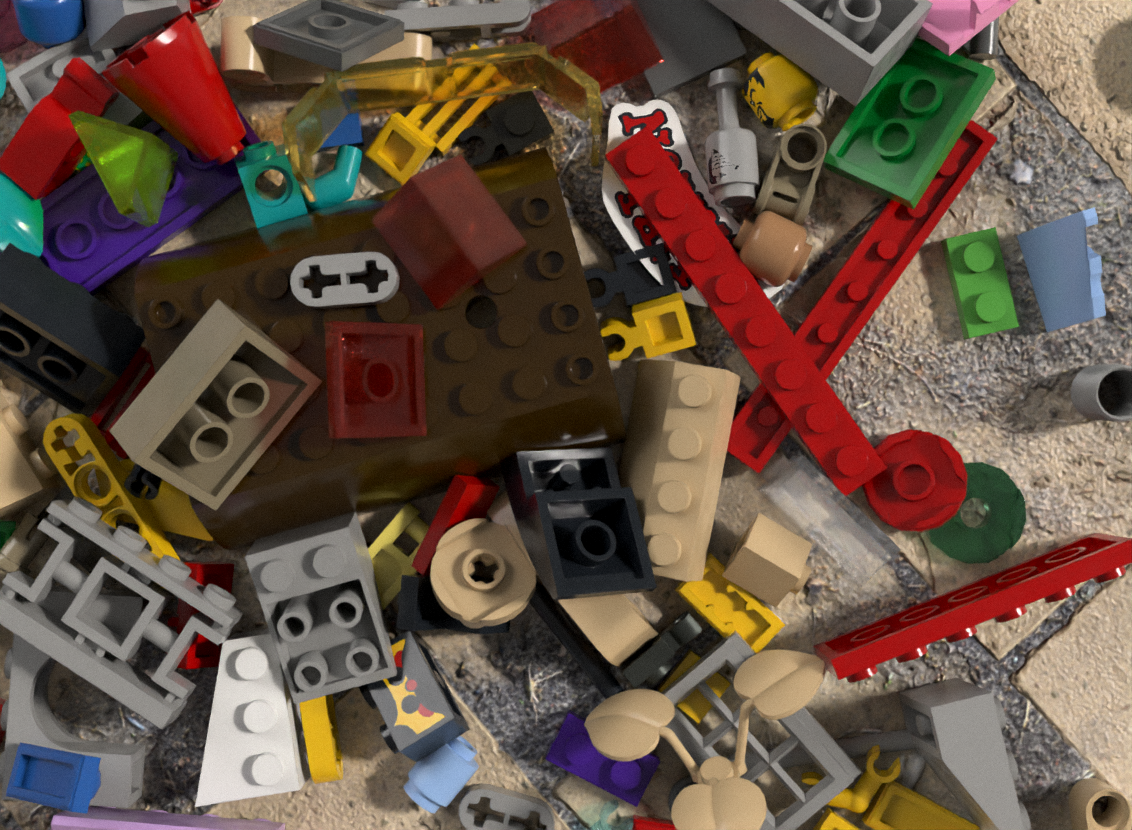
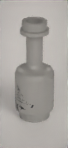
[705,68,760,208]

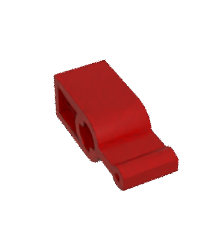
[0,57,120,200]

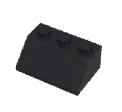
[0,243,146,417]

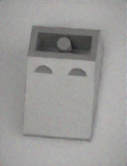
[245,511,397,704]
[898,678,1031,830]

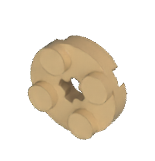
[430,518,537,629]

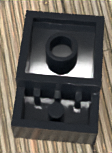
[501,447,657,600]

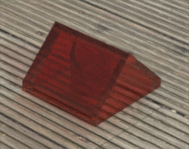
[531,0,665,108]
[371,154,527,310]
[325,321,427,439]

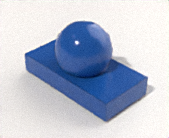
[6,742,101,814]

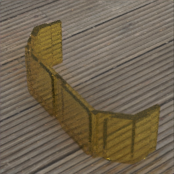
[282,42,603,202]

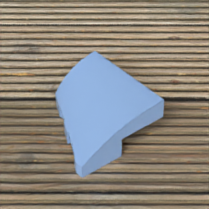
[1017,207,1106,332]

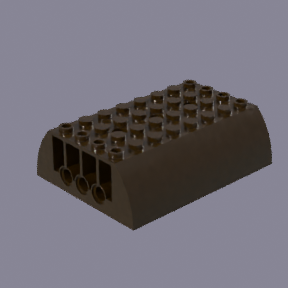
[134,147,626,550]

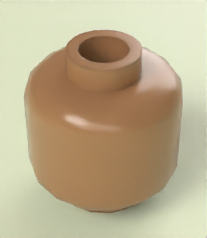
[732,211,813,287]

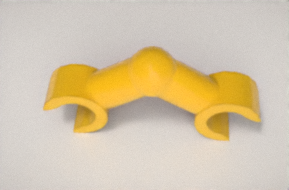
[801,744,901,813]

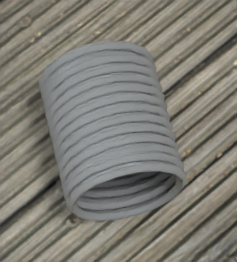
[1070,364,1132,422]

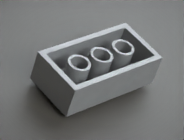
[707,0,933,106]

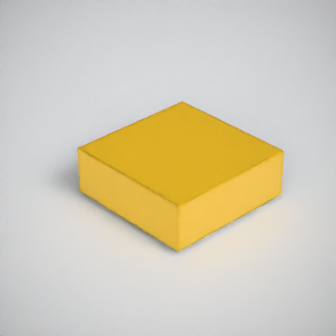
[365,112,437,186]
[658,649,731,724]

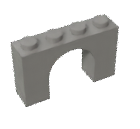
[0,585,152,808]

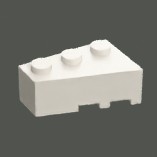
[195,628,310,807]

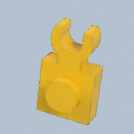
[600,292,696,361]

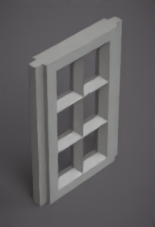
[661,630,861,830]

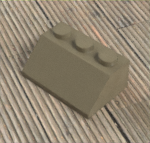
[109,299,322,511]

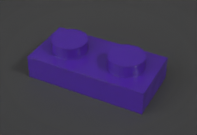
[545,710,660,807]

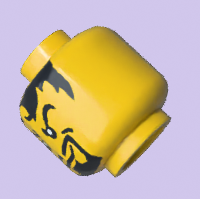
[742,52,819,132]

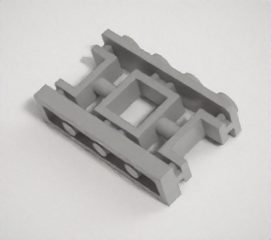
[0,497,244,729]

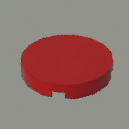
[862,429,968,533]

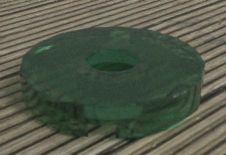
[925,462,1026,564]

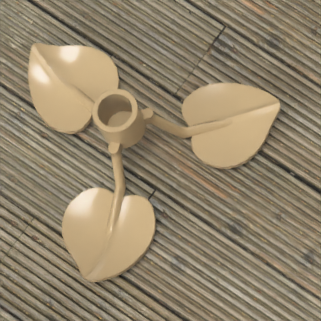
[584,649,826,830]

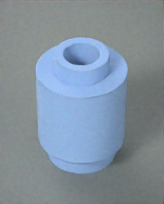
[403,736,479,813]

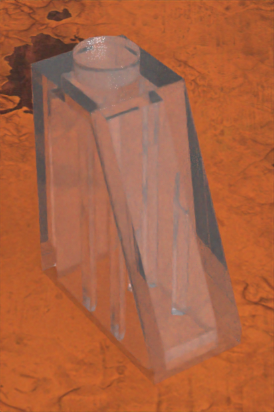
[758,455,901,587]

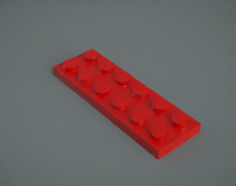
[813,533,1132,683]

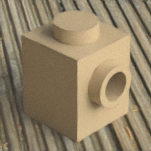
[722,513,813,607]

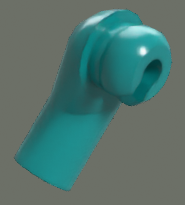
[302,145,363,211]

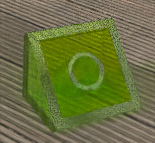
[68,110,179,228]

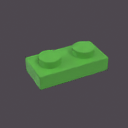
[941,227,1019,340]

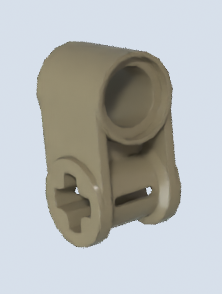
[751,123,827,226]

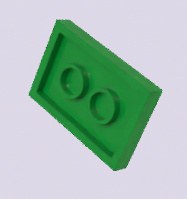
[823,38,996,210]

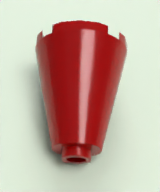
[101,10,247,165]

